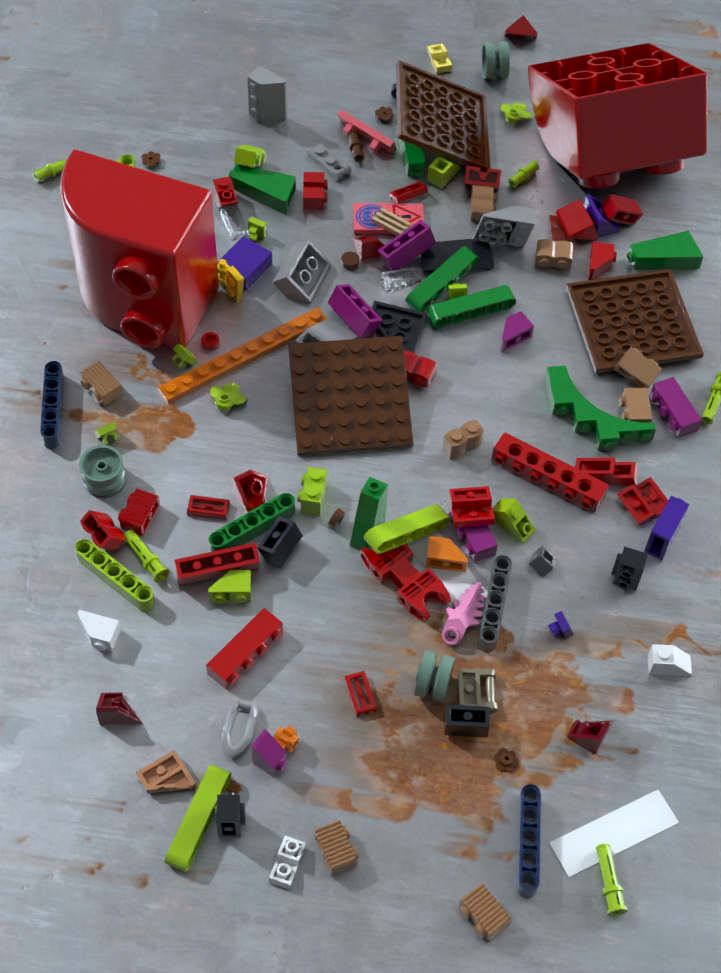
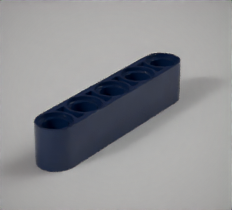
[40,361,64,449]
[516,784,541,898]

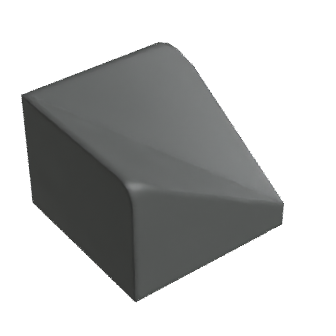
[529,546,556,577]

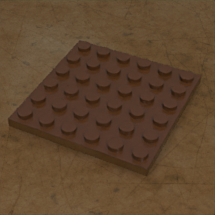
[396,60,491,173]
[566,269,704,374]
[288,336,414,455]

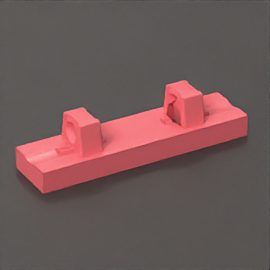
[337,110,397,155]

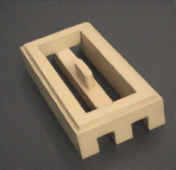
[372,208,411,236]

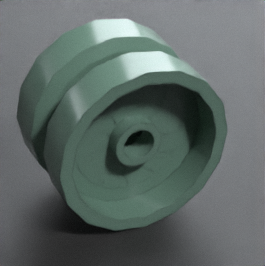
[482,41,510,79]
[79,445,126,496]
[414,650,455,703]

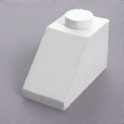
[78,610,121,652]
[648,644,692,676]

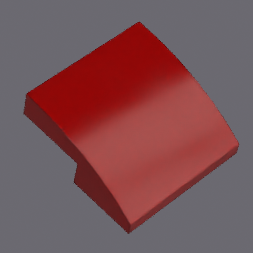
[617,477,668,525]
[449,486,495,528]

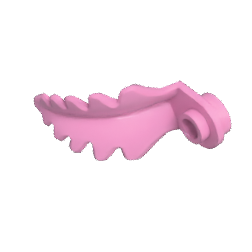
[442,582,485,645]

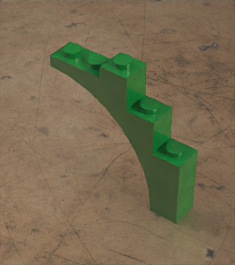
[545,366,656,450]

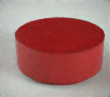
[201,332,220,351]

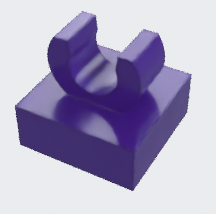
[548,611,574,639]

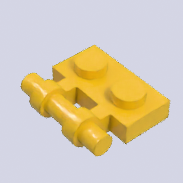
[217,259,244,302]

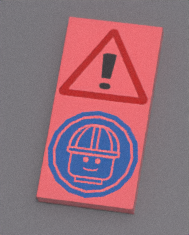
[353,203,424,234]

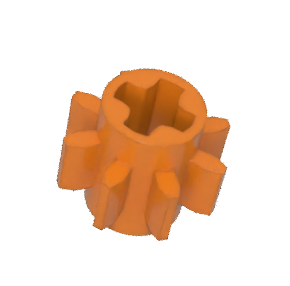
[273,725,300,752]

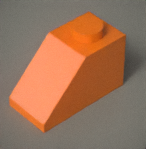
[425,536,468,572]

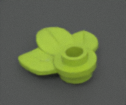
[501,102,533,124]
[210,383,247,411]

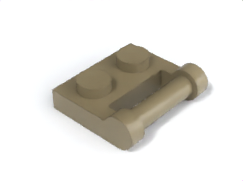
[457,669,498,713]

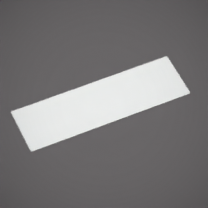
[407,532,488,605]
[549,790,679,877]

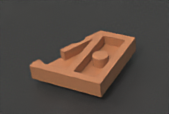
[136,750,196,793]

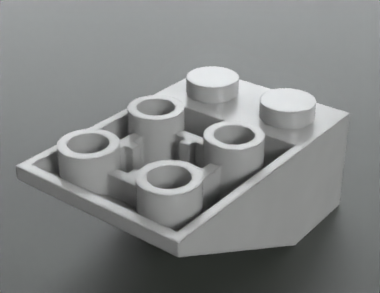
[473,205,535,248]
[295,318,359,343]

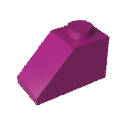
[500,311,534,352]
[251,729,288,777]

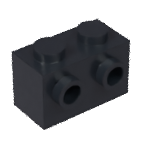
[257,516,303,567]
[611,546,648,590]
[444,705,490,738]
[216,792,246,837]

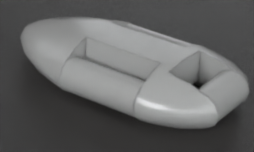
[222,700,258,758]

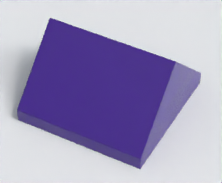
[584,194,621,238]

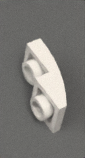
[268,836,306,890]

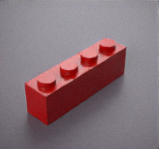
[174,542,260,586]
[206,608,283,689]

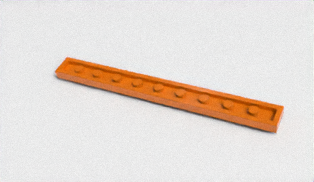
[158,307,328,404]

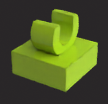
[248,217,267,241]
[448,283,468,300]
[172,344,198,369]
[94,422,118,445]

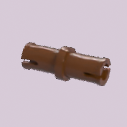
[348,131,365,162]

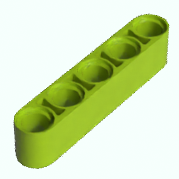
[364,504,451,554]
[75,539,155,612]
[165,764,232,872]

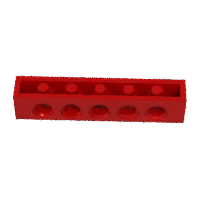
[492,432,609,512]

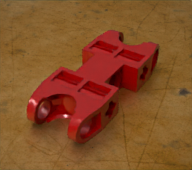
[360,544,451,621]

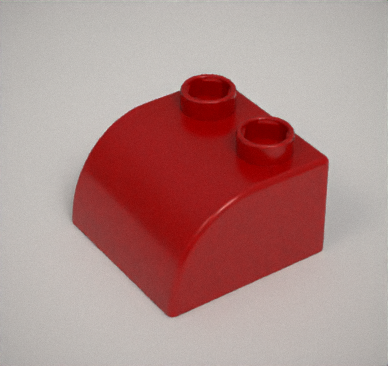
[528,43,707,188]
[60,149,219,348]

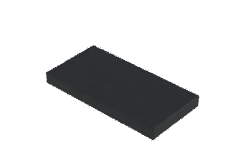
[419,239,494,275]

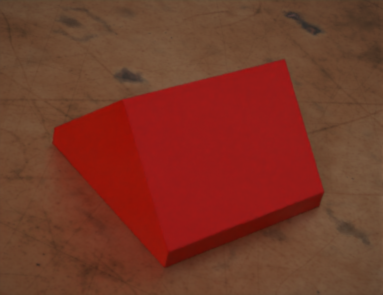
[556,199,598,241]

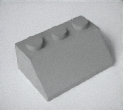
[247,66,288,122]
[272,239,331,302]

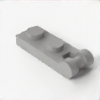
[308,143,351,181]

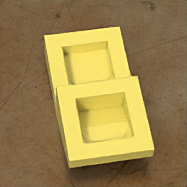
[427,44,452,73]

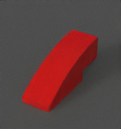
[575,457,638,487]

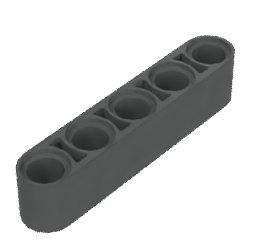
[478,555,512,652]

